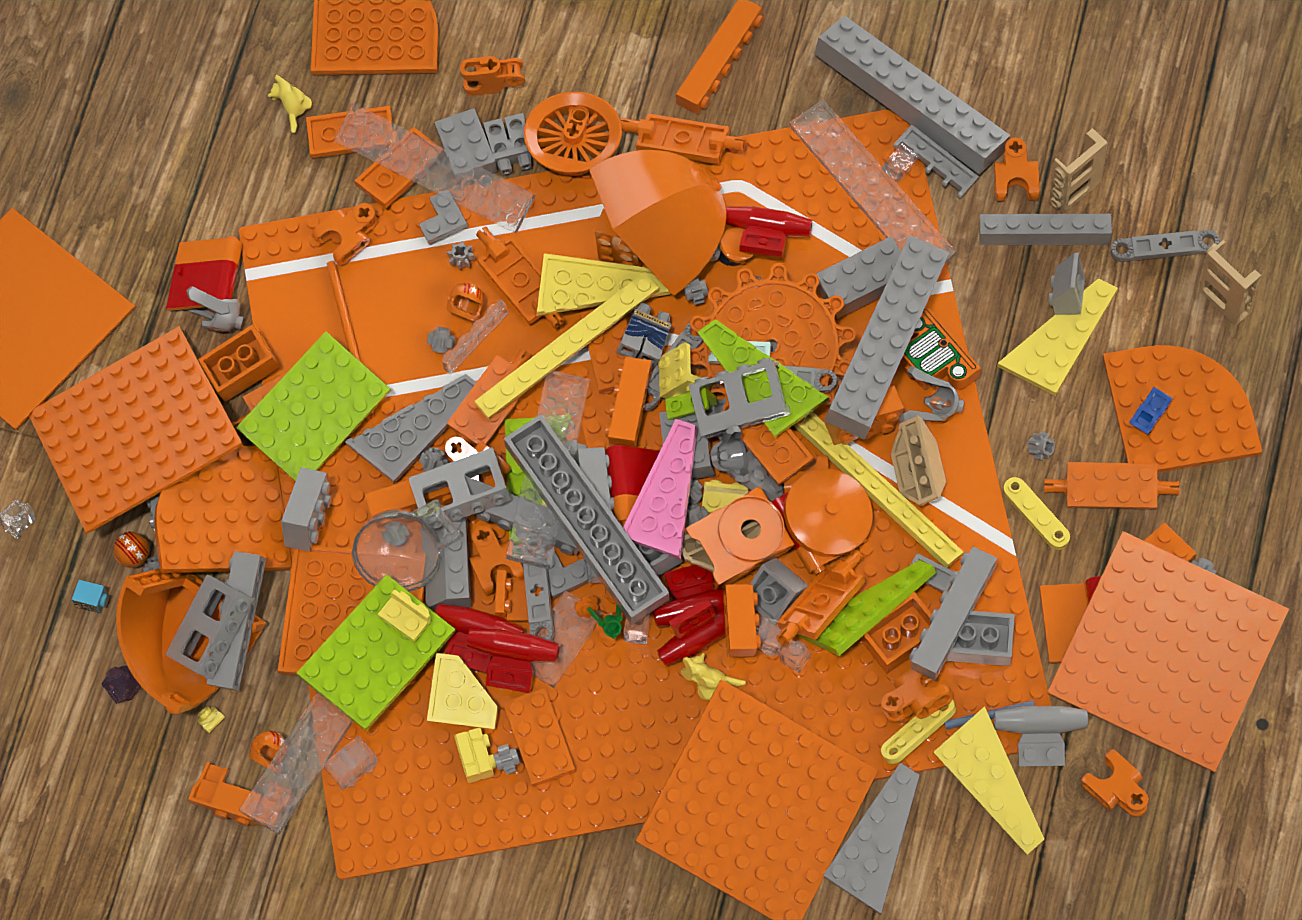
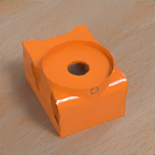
[684,487,795,590]

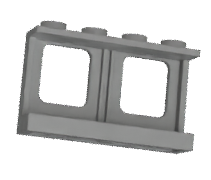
[689,358,791,439]
[409,447,511,531]
[165,574,254,680]

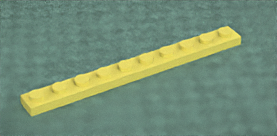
[475,272,659,420]
[793,412,963,568]

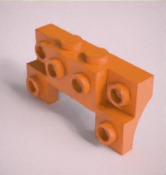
[188,762,293,830]

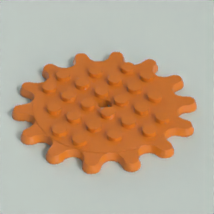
[690,263,856,424]

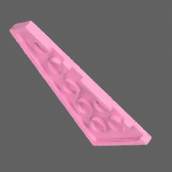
[623,419,697,559]

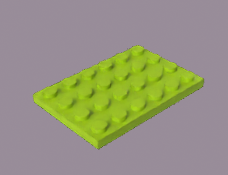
[236,332,391,482]
[297,574,455,732]

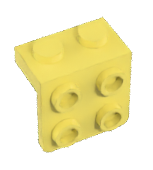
[658,342,708,399]

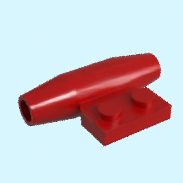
[725,206,813,258]
[653,565,724,627]
[657,598,726,666]
[435,603,525,674]
[467,629,560,693]

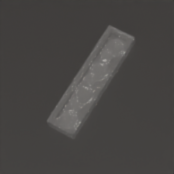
[442,299,508,374]

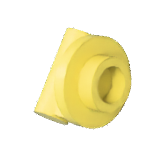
[198,706,225,733]

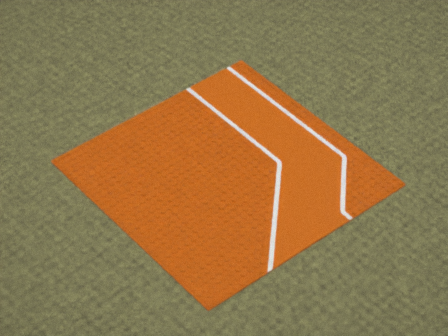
[239,109,1052,880]

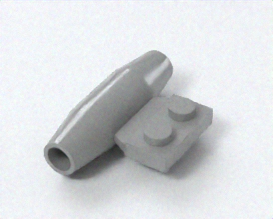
[994,706,1088,766]

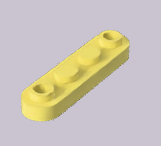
[1003,477,1070,550]
[881,699,956,764]

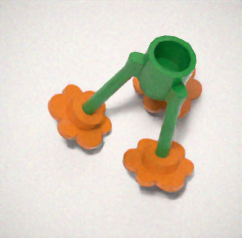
[574,590,623,641]

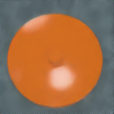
[783,469,873,557]

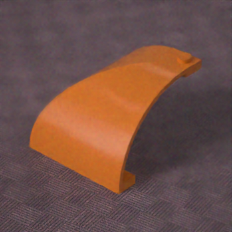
[589,150,726,296]
[116,568,267,714]

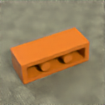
[723,584,761,657]

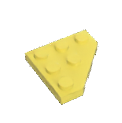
[427,653,498,730]

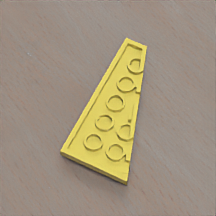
[536,253,671,316]
[997,278,1118,396]
[934,706,1045,856]

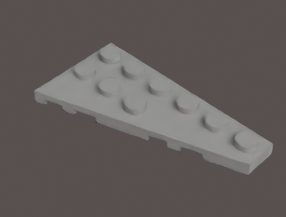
[345,374,476,484]
[823,762,920,915]

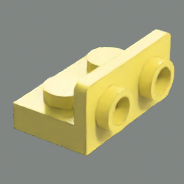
[702,480,749,514]
[378,590,431,643]

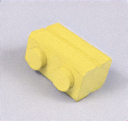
[454,728,497,783]

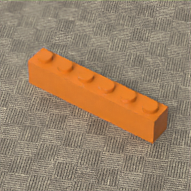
[676,0,764,115]

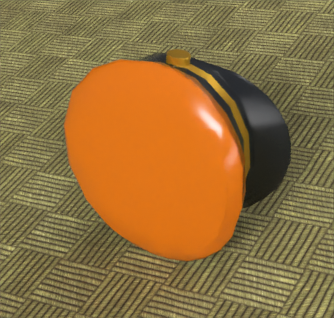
[718,228,755,265]

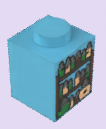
[72,580,109,614]

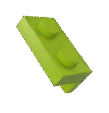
[665,388,717,420]

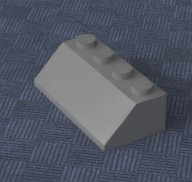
[423,517,471,610]

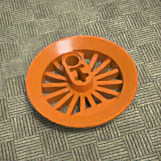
[524,92,622,176]

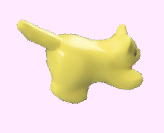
[268,75,312,133]
[681,653,746,700]

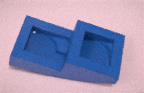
[1129,387,1173,435]

